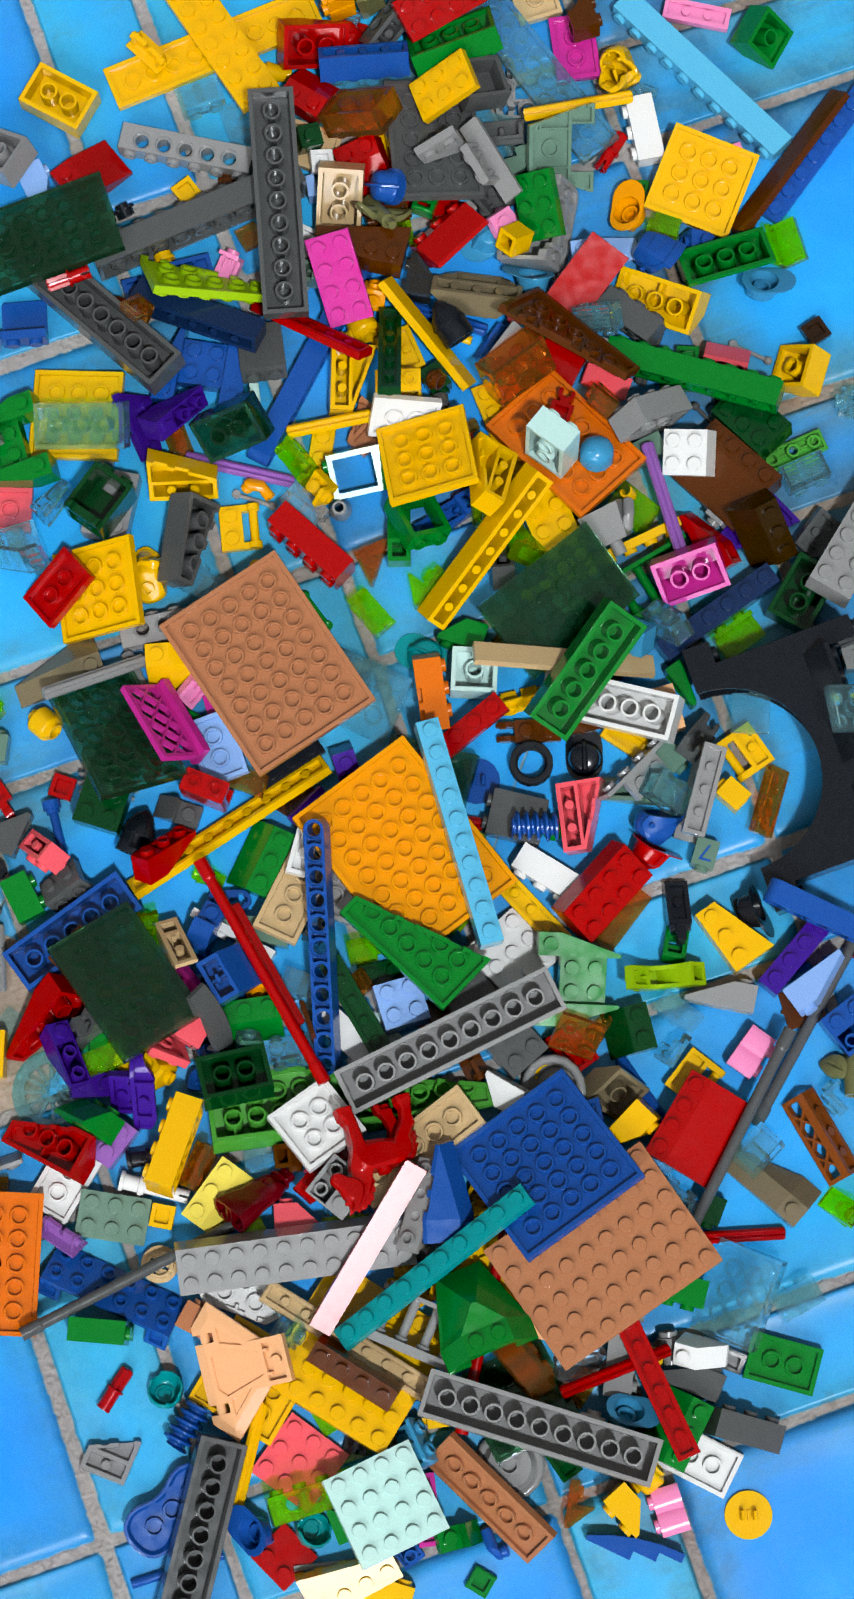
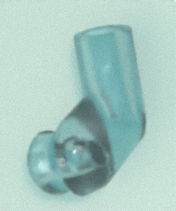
[627,82,658,99]

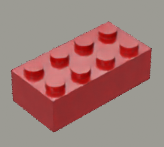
[267,500,355,590]
[551,840,653,943]

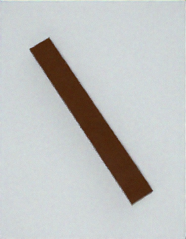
[731,89,850,233]

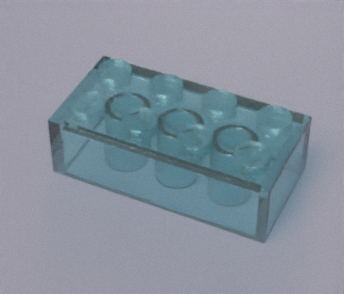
[33,401,131,450]

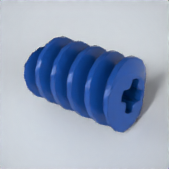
[510,811,559,842]
[163,1400,213,1454]

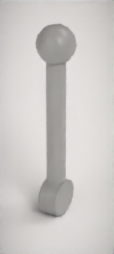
[729,340,772,365]
[232,490,277,511]

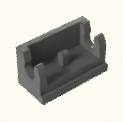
[482,119,527,147]
[675,712,720,765]

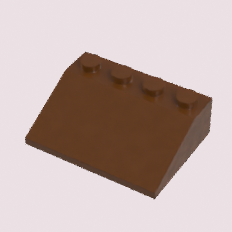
[670,418,782,532]

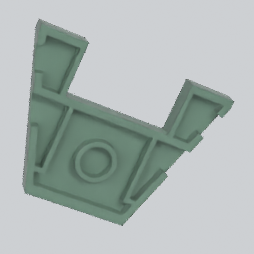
[526,102,595,192]

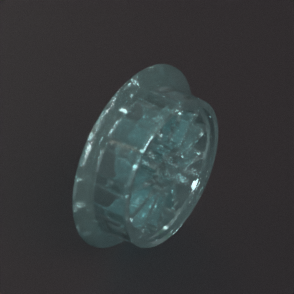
[12,1052,96,1127]

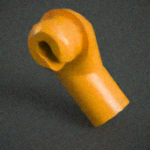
[241,478,275,502]

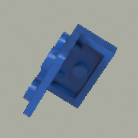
[0,301,49,349]

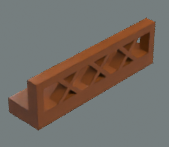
[782,1087,854,1187]

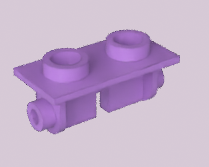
[42,1215,88,1258]

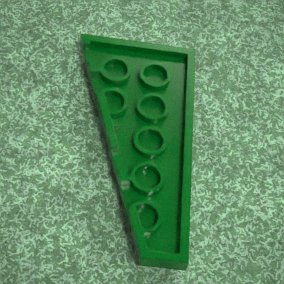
[339,896,491,1011]

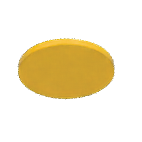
[724,1490,772,1539]

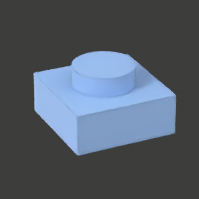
[305,174,318,204]

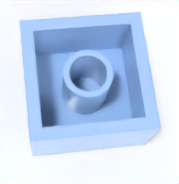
[371,977,431,1035]

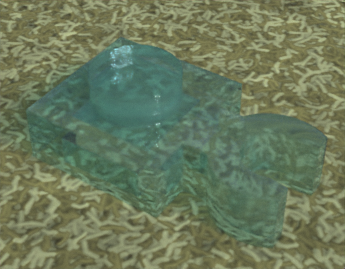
[242,1147,275,1174]

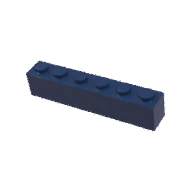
[130,277,266,353]
[655,562,780,666]

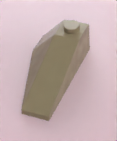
[15,638,104,709]
[727,1149,822,1228]

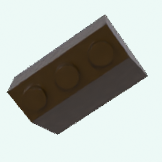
[726,488,799,567]

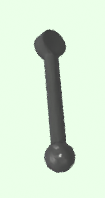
[691,402,713,423]

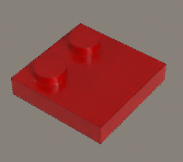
[251,1522,318,1591]

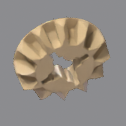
[141,1245,177,1284]

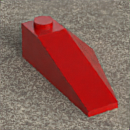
[1,1120,96,1186]

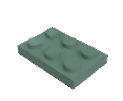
[74,1188,152,1246]

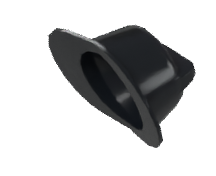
[566,730,603,780]
[733,885,775,937]

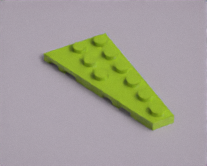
[139,254,262,304]

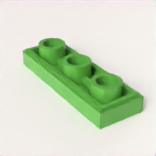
[765,428,828,472]

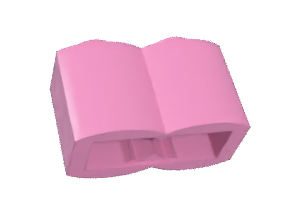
[725,1024,776,1080]
[646,1483,691,1538]

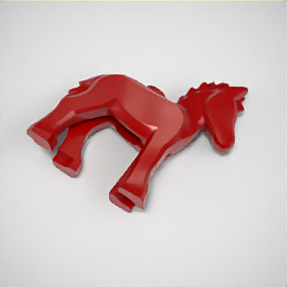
[330,1092,419,1216]

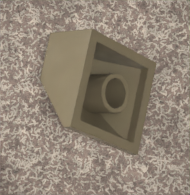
[585,1065,650,1120]

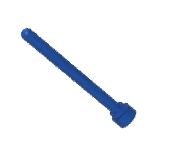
[42,798,70,863]

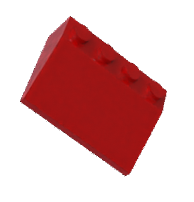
[646,1069,747,1188]

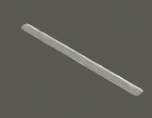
[294,1558,356,1572]

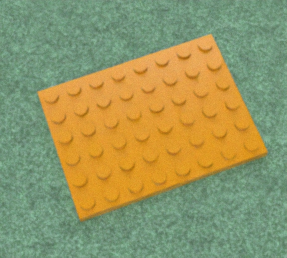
[292,735,518,937]

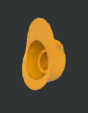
[610,179,646,232]

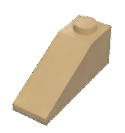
[154,917,198,969]

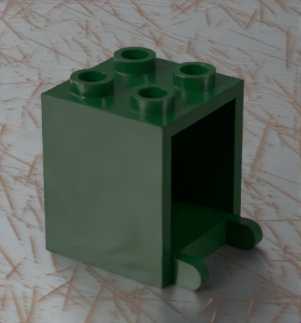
[63,461,138,541]

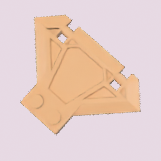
[191,1301,296,1442]

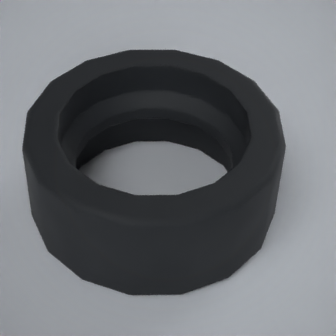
[509,741,553,787]

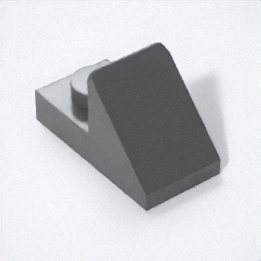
[153,795,204,831]

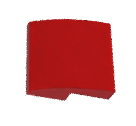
[532,338,586,387]

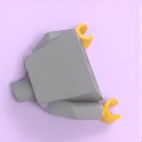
[574,486,637,557]

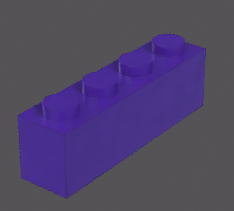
[757,922,829,998]

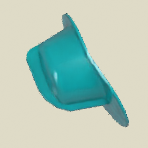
[394,633,448,671]

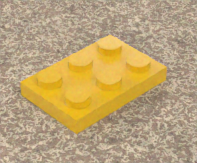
[409,48,481,124]

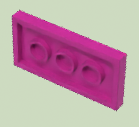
[304,227,374,328]

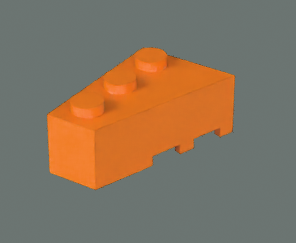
[412,652,453,730]

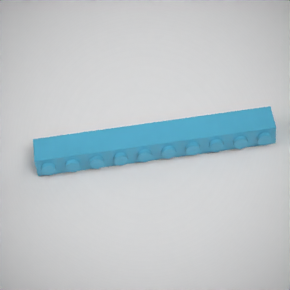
[612,0,792,163]
[414,717,504,950]

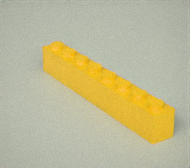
[417,462,553,630]

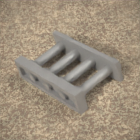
[673,741,727,844]
[396,1157,443,1262]
[367,1280,449,1373]

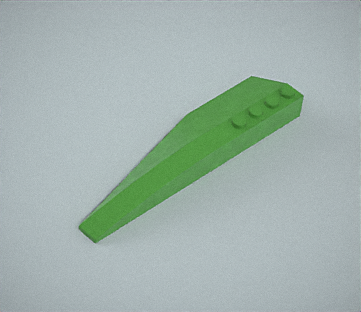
[208,1066,494,1154]

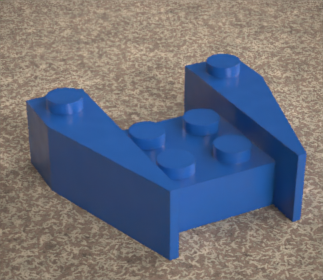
[150,328,246,419]

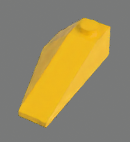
[615,266,711,336]
[144,642,190,691]

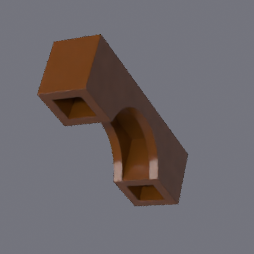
[567,0,603,43]
[306,1333,405,1412]

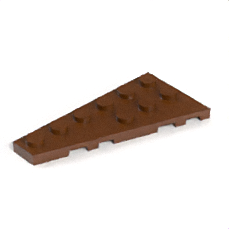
[497,287,640,380]

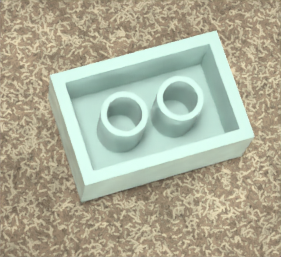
[525,405,580,479]

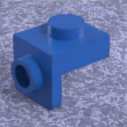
[679,228,714,249]

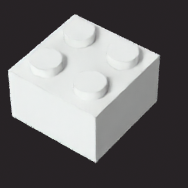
[662,429,717,477]

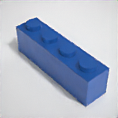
[318,40,410,83]

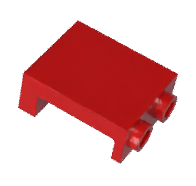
[178,767,235,814]

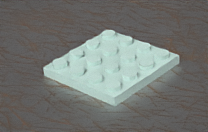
[321,1439,450,1571]

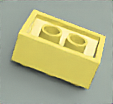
[181,1156,255,1232]

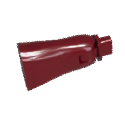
[214,1168,295,1233]

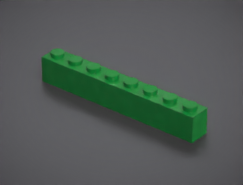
[608,335,785,414]

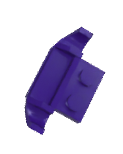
[108,1052,158,1131]

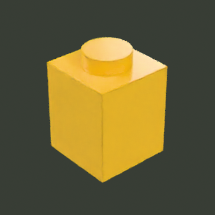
[495,221,534,258]
[715,776,752,814]

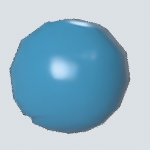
[580,435,614,472]

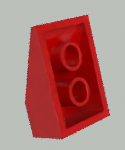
[277,18,349,70]
[333,132,391,217]
[50,140,133,215]

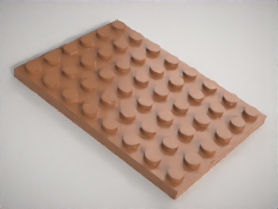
[159,550,376,777]
[483,1141,723,1371]

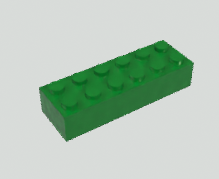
[524,597,648,741]

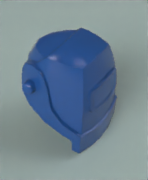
[633,231,686,274]
[633,805,686,846]

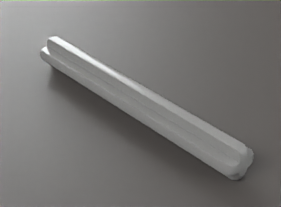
[41,654,146,700]

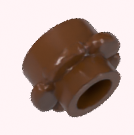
[426,369,447,391]

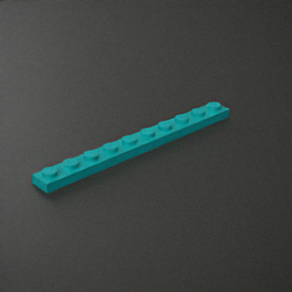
[334,1183,536,1351]

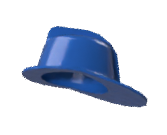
[365,168,406,205]
[228,1504,275,1557]

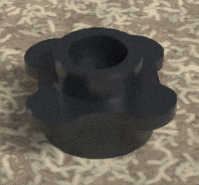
[113,202,135,221]

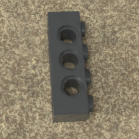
[358,0,405,44]

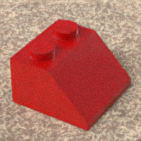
[284,69,341,124]

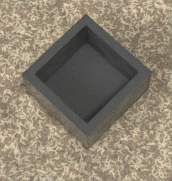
[459,54,511,113]

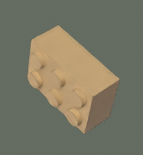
[315,160,365,234]

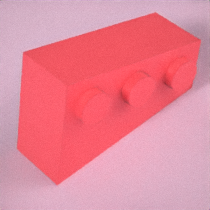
[555,777,606,855]

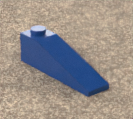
[423,1140,474,1244]

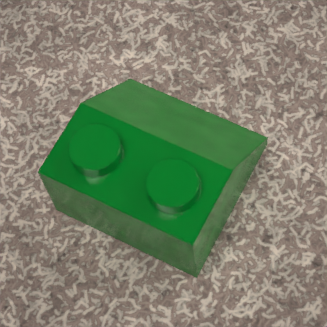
[730,5,794,70]
[54,1098,125,1146]

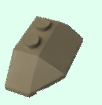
[430,271,523,319]

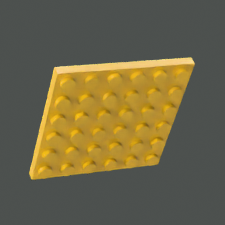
[271,1275,440,1454]

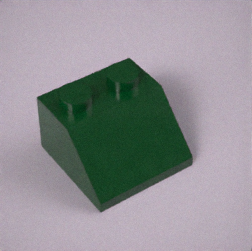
[599,1001,658,1061]

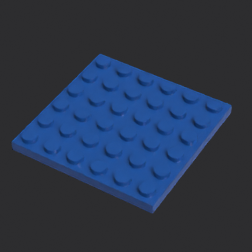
[455,1068,645,1263]

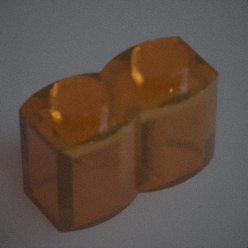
[584,381,621,420]

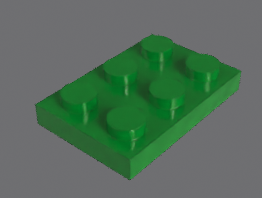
[515,167,566,242]
[742,1331,824,1396]

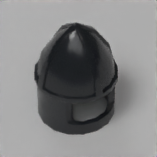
[432,301,475,350]
[115,809,156,855]

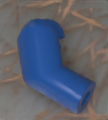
[480,1528,510,1560]

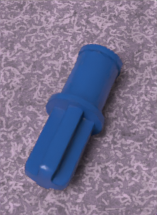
[473,322,508,365]

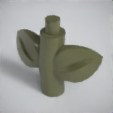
[355,194,412,229]
[819,1054,854,1098]

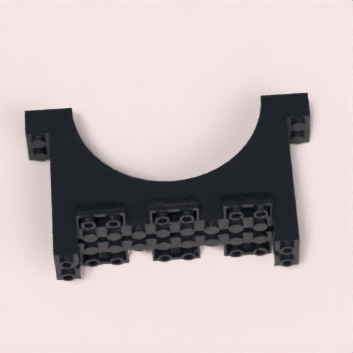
[682,614,854,916]

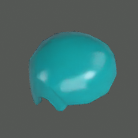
[147,1370,184,1409]
[296,1512,332,1549]

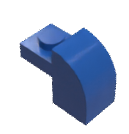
[186,900,225,958]

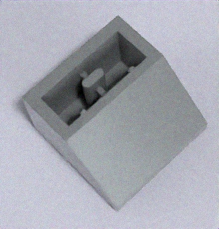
[305,1153,350,1221]

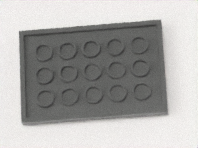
[383,80,485,201]

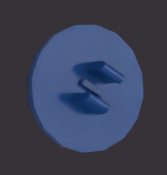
[455,759,500,804]

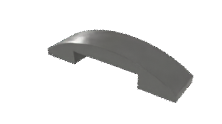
[186,983,233,1054]

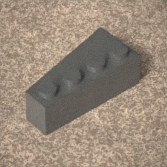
[157,491,221,588]

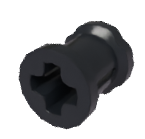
[126,1146,151,1171]

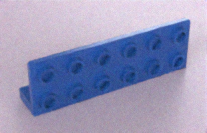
[38,1248,187,1351]

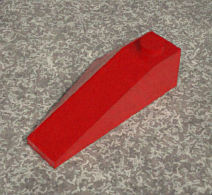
[5,972,93,1062]

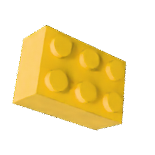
[18,62,101,139]

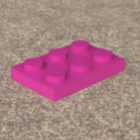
[548,16,601,84]

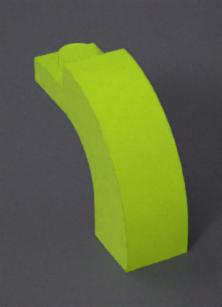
[624,961,706,992]

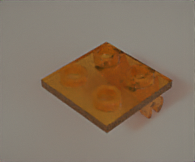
[548,1011,613,1060]

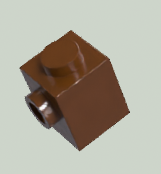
[273,1143,303,1172]

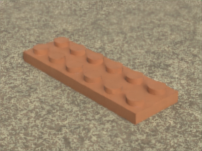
[429,1431,558,1564]

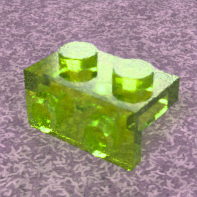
[764,216,809,269]
[712,610,766,659]

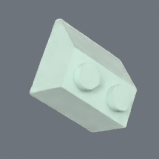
[450,646,498,700]

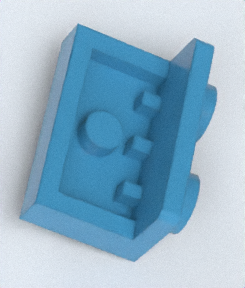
[395,1417,439,1471]

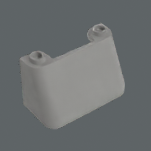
[497,174,579,273]

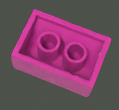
[650,536,731,608]

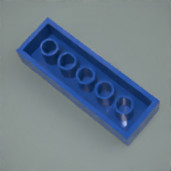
[2,871,145,994]

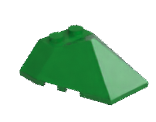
[436,1261,539,1375]

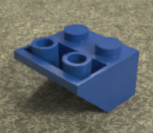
[196,943,262,1007]
[818,994,854,1057]

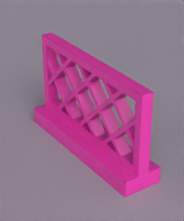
[120,679,211,765]

